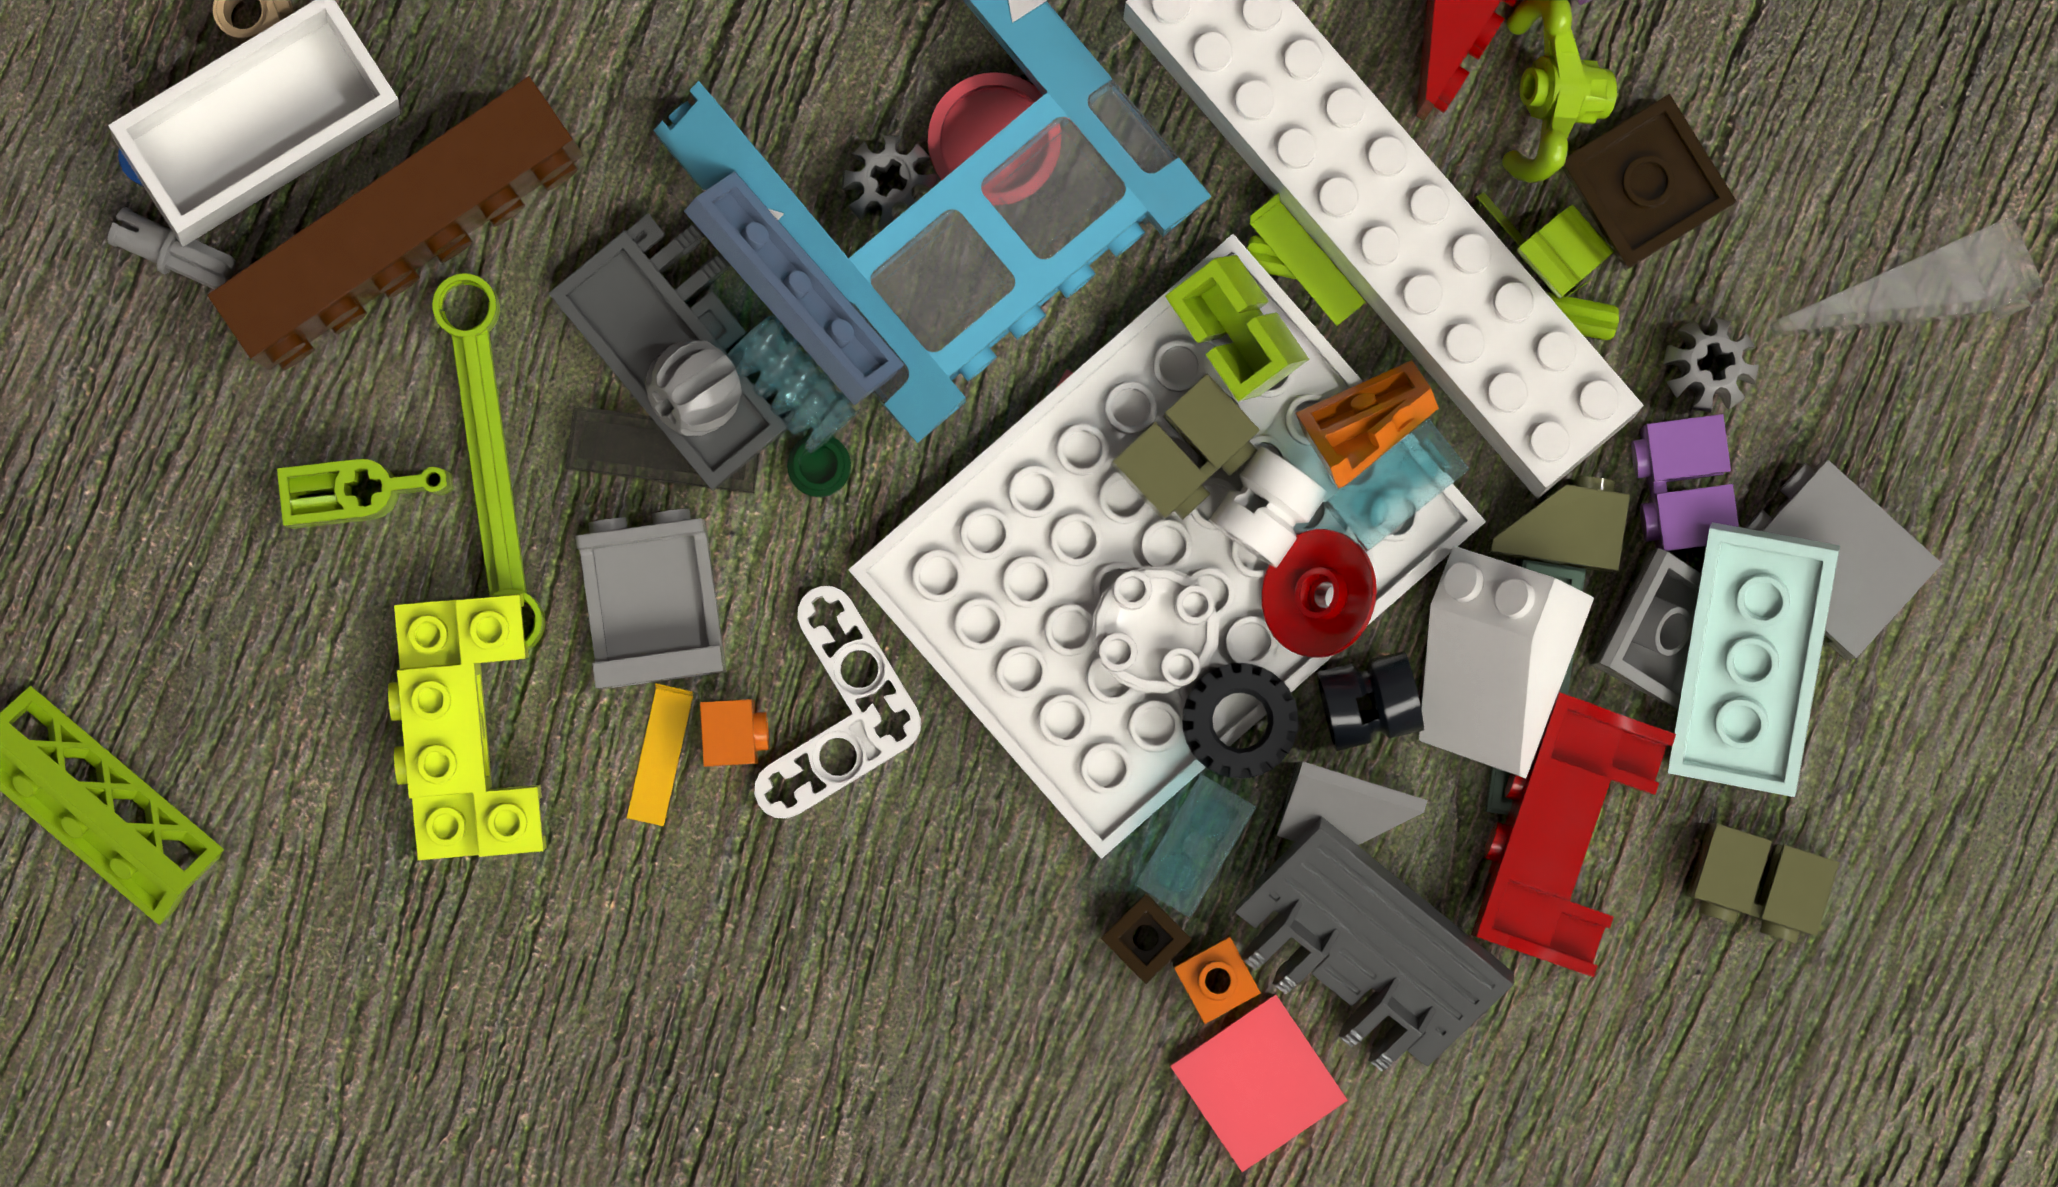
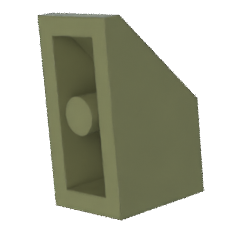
[1486,476,1630,573]

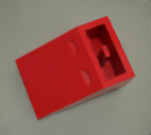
[1416,0,1517,121]

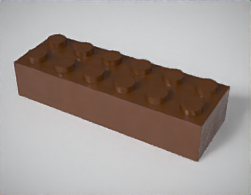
[207,76,584,371]

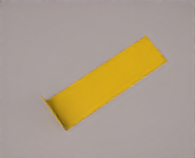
[627,683,693,827]

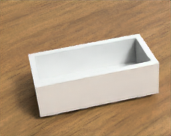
[108,0,400,247]

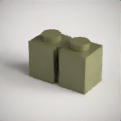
[1111,373,1260,521]
[1686,823,1840,944]

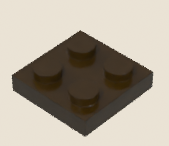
[1562,94,1737,270]

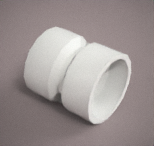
[1208,447,1328,568]

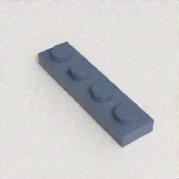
[684,171,904,406]

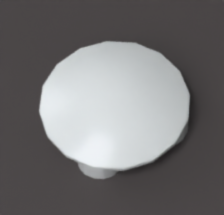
[1092,566,1219,693]

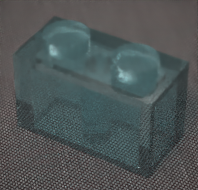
[1323,419,1470,552]
[1133,774,1256,918]

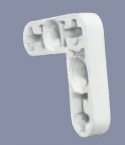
[754,586,921,818]

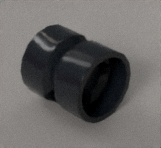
[1317,651,1424,751]

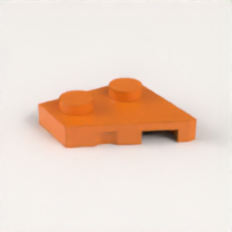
[1296,360,1439,488]

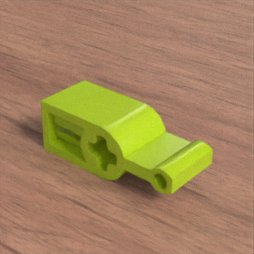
[1517,204,1614,299]
[277,459,454,529]

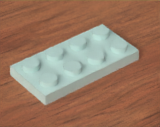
[1668,522,1840,797]

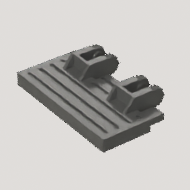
[548,214,812,491]
[1235,816,1514,1071]

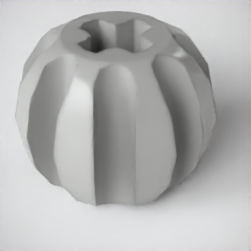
[842,135,937,229]
[1663,317,1759,413]
[645,340,742,436]

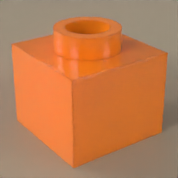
[700,699,769,767]
[1173,936,1261,1024]

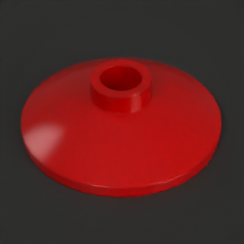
[1262,529,1377,658]

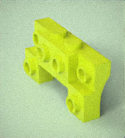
[388,593,547,860]

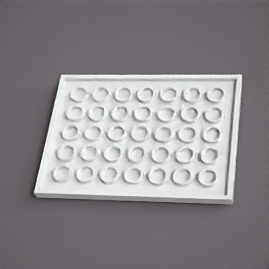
[848,234,1486,859]

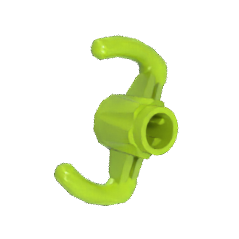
[1502,0,1617,183]

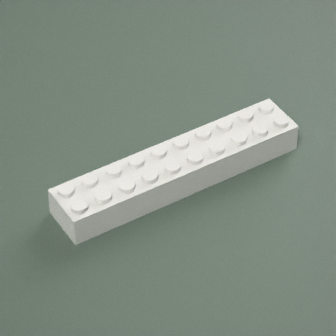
[1123,0,1644,499]

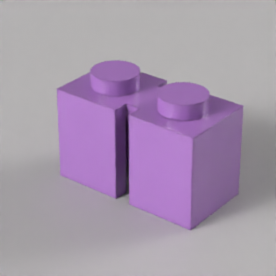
[1631,414,1739,552]

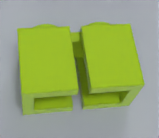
[1165,255,1310,402]

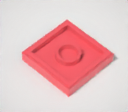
[1170,994,1348,1173]

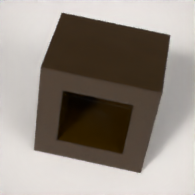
[1100,892,1192,984]

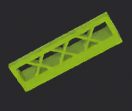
[0,685,224,926]

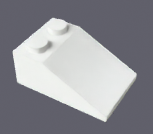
[1419,546,1594,778]

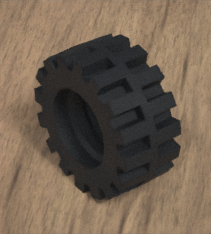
[1182,663,1299,779]

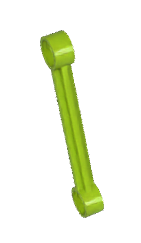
[432,273,546,650]

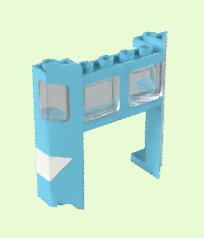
[654,0,1211,443]

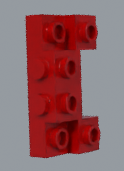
[1471,692,1676,977]

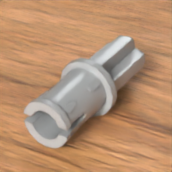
[108,207,236,290]

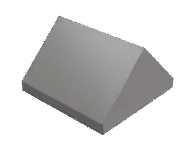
[1590,548,1702,710]

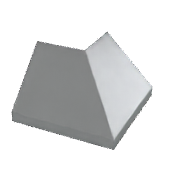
[1277,762,1427,845]

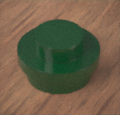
[787,434,851,498]

